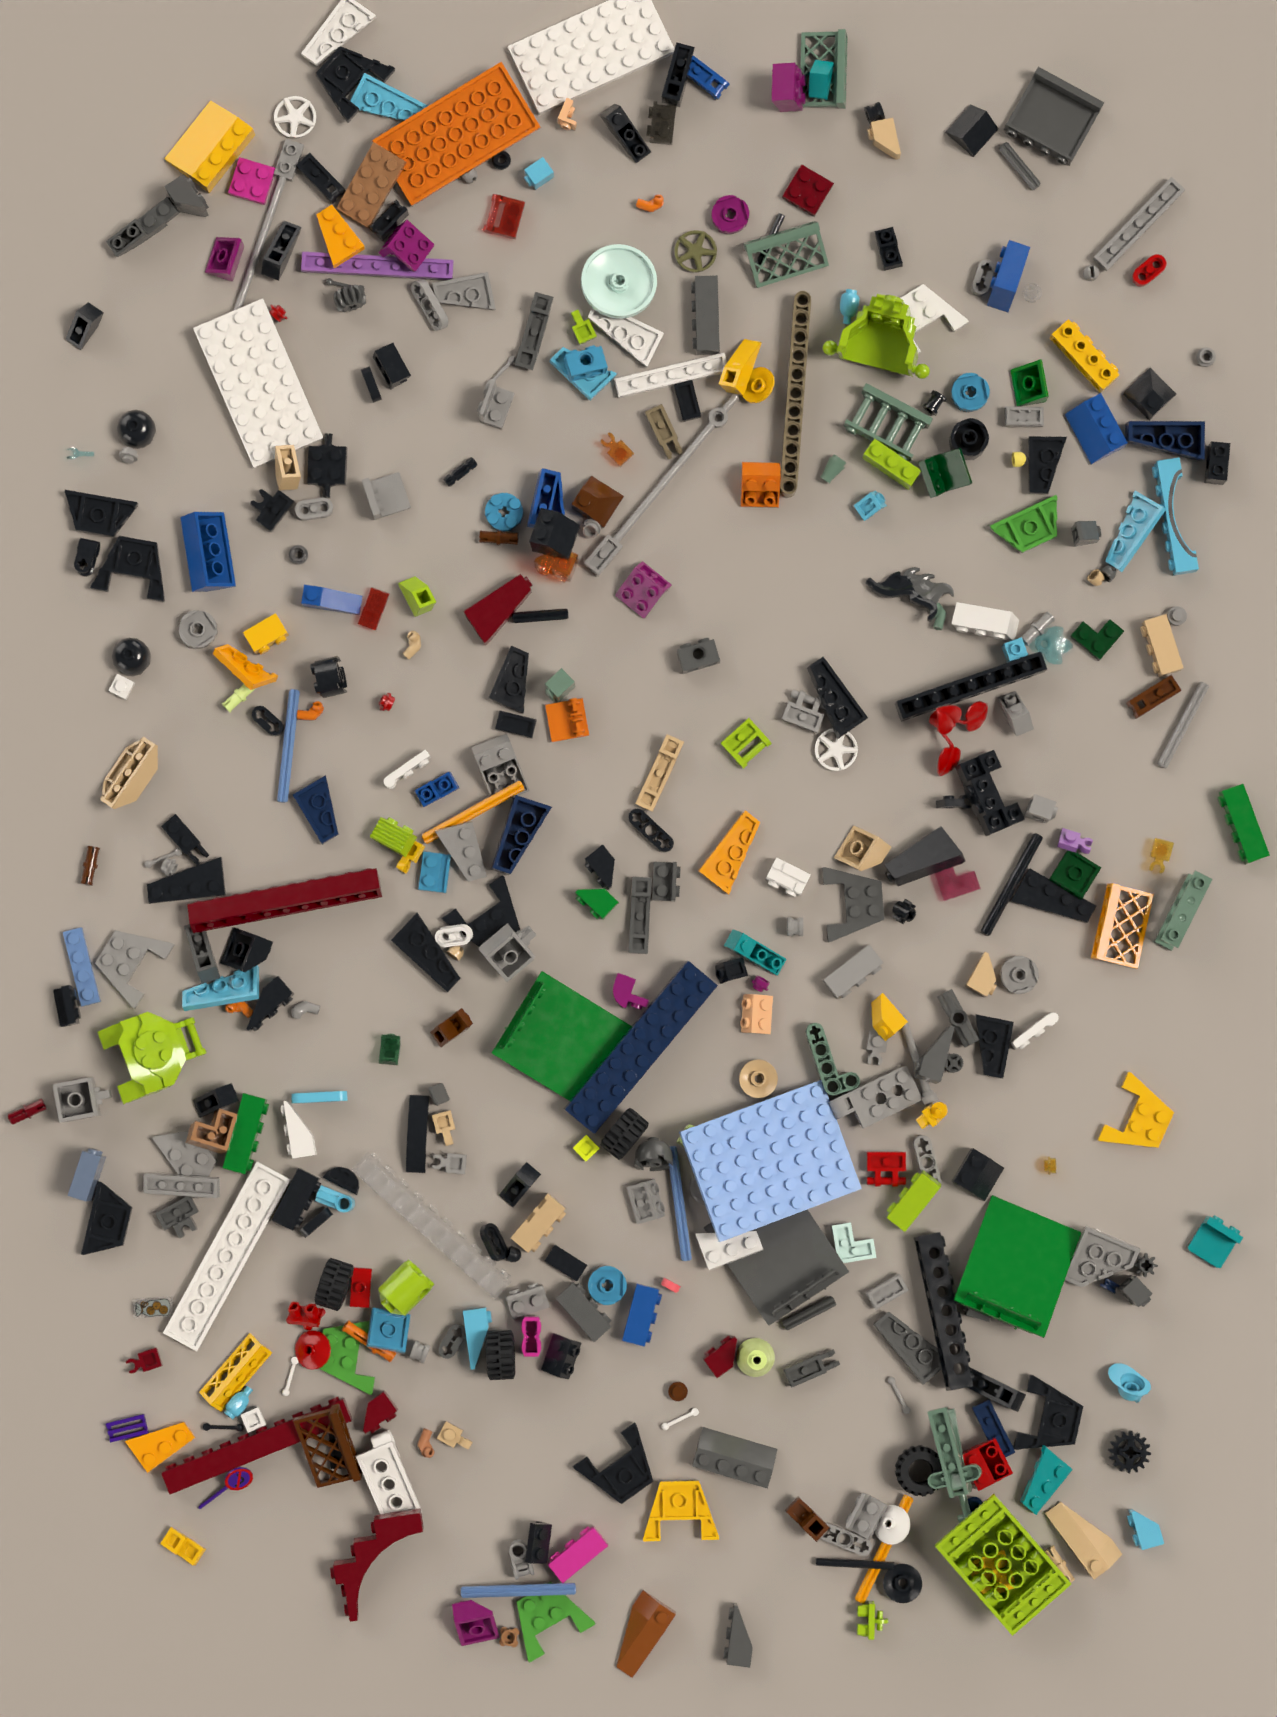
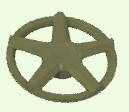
[674,230,717,272]

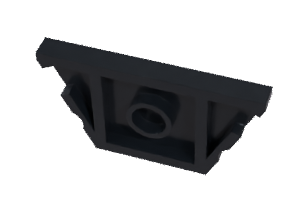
[65,490,138,537]
[81,1181,133,1255]

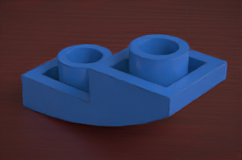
[415,772,459,807]

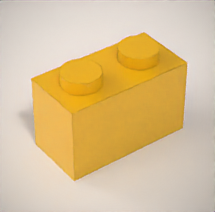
[243,613,289,655]

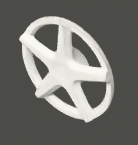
[274,96,316,138]
[815,728,858,771]

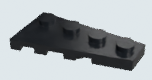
[807,656,868,739]
[147,857,226,904]
[1011,868,1097,923]
[391,912,461,992]

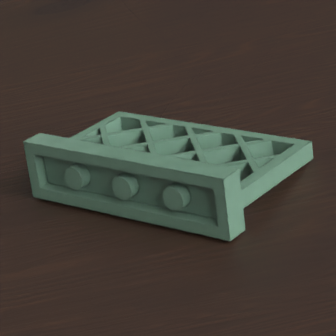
[801,29,848,109]
[743,221,829,288]

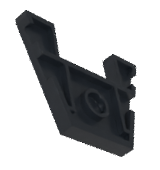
[316,46,395,123]
[90,536,165,602]
[442,875,521,947]
[1013,1374,1084,1450]
[573,1422,653,1504]

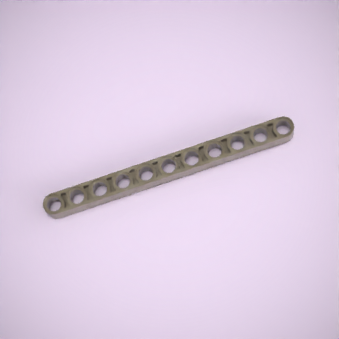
[780,291,811,498]

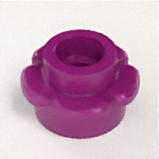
[751,975,770,992]

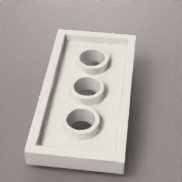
[356,1430,422,1514]

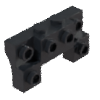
[955,750,1025,836]

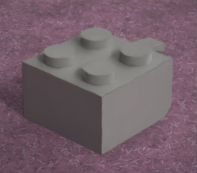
[478,923,536,982]
[52,1077,112,1123]

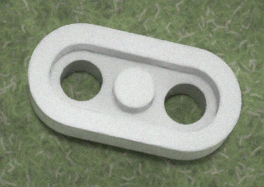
[435,924,473,947]

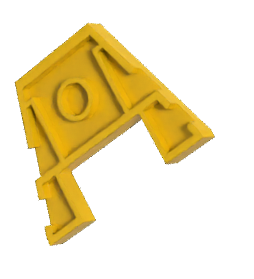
[1097,1072,1174,1148]
[643,1480,719,1542]

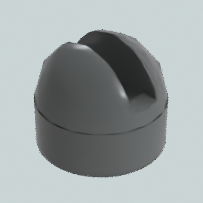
[1101,565,1116,582]

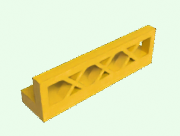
[199,1333,272,1412]

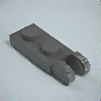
[783,1349,840,1388]

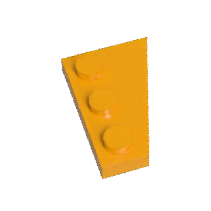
[316,205,365,269]
[213,644,278,690]
[125,1422,196,1473]

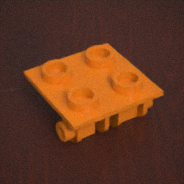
[545,698,589,742]

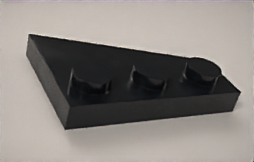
[488,645,529,714]
[975,1014,1014,1079]

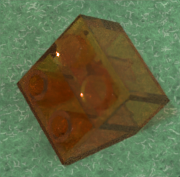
[534,552,579,583]

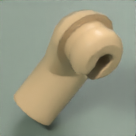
[402,631,421,660]

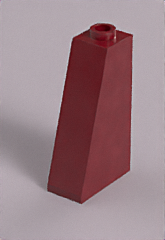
[463,574,533,646]

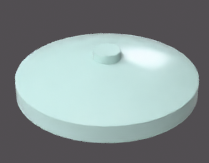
[581,244,657,319]

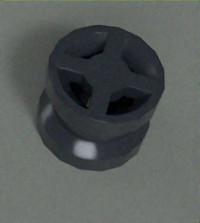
[864,102,885,124]

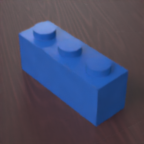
[622,1283,662,1347]

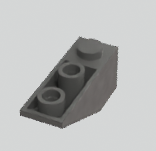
[723,1603,753,1668]

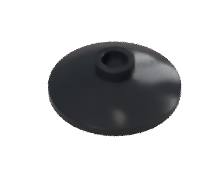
[883,1563,922,1603]

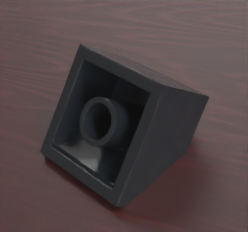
[529,508,580,560]
[952,1148,1004,1201]

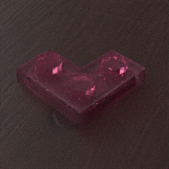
[934,867,981,901]

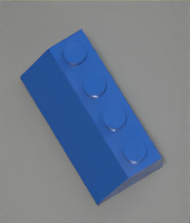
[180,512,236,592]

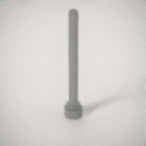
[902,1015,938,1105]

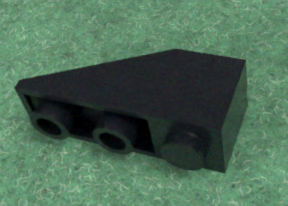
[600,104,651,163]
[246,976,294,1031]

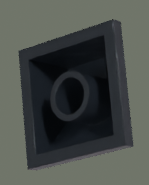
[1123,368,1177,421]
[220,927,273,972]

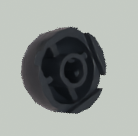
[117,410,156,449]
[112,638,151,676]

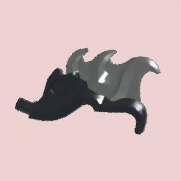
[866,567,954,622]

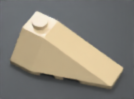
[1045,1502,1122,1579]

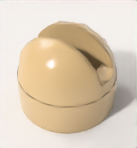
[1087,569,1104,586]
[447,945,464,961]

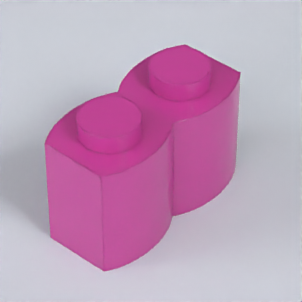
[522,1316,542,1357]

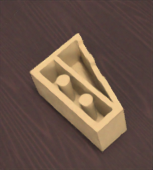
[511,1193,566,1253]

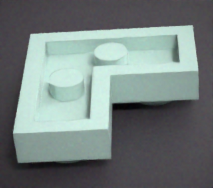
[831,1222,876,1263]

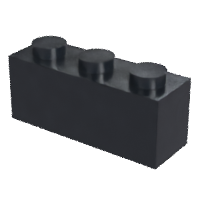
[272,1168,322,1231]

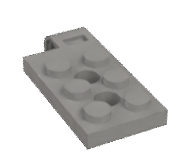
[828,1065,922,1129]

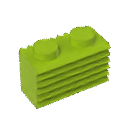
[370,817,417,857]

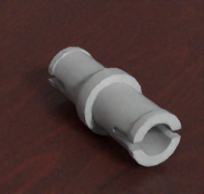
[1020,612,1055,646]

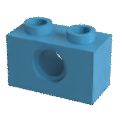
[563,346,608,382]

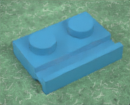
[419,851,451,893]

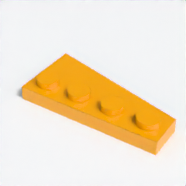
[698,810,760,895]

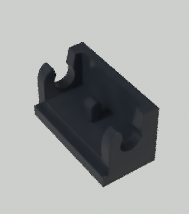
[369,199,409,241]
[373,343,411,390]

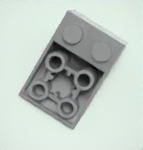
[471,734,529,799]

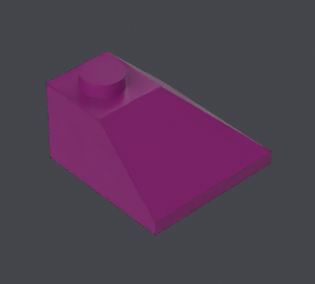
[452,1600,500,1646]

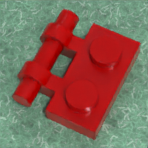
[867,1152,906,1187]

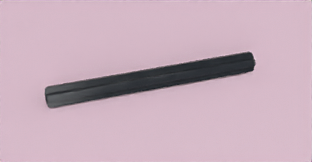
[981,833,1043,936]

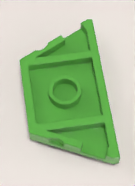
[990,495,1057,553]

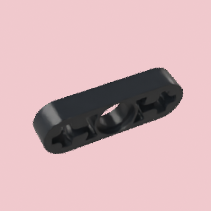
[629,809,674,853]

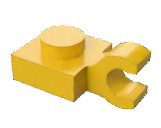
[396,841,425,874]

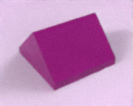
[205,237,244,282]

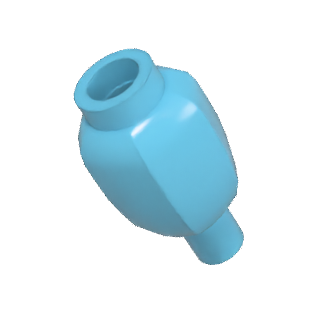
[840,289,860,325]
[224,1386,253,1420]

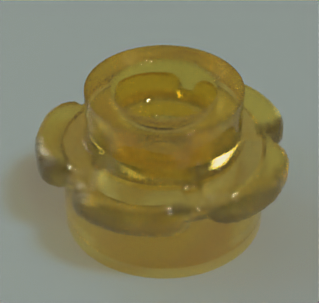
[1044,1156,1056,1175]

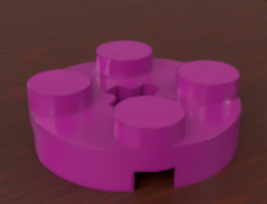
[711,195,749,234]

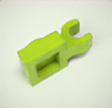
[571,309,597,345]

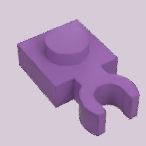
[1057,828,1093,854]

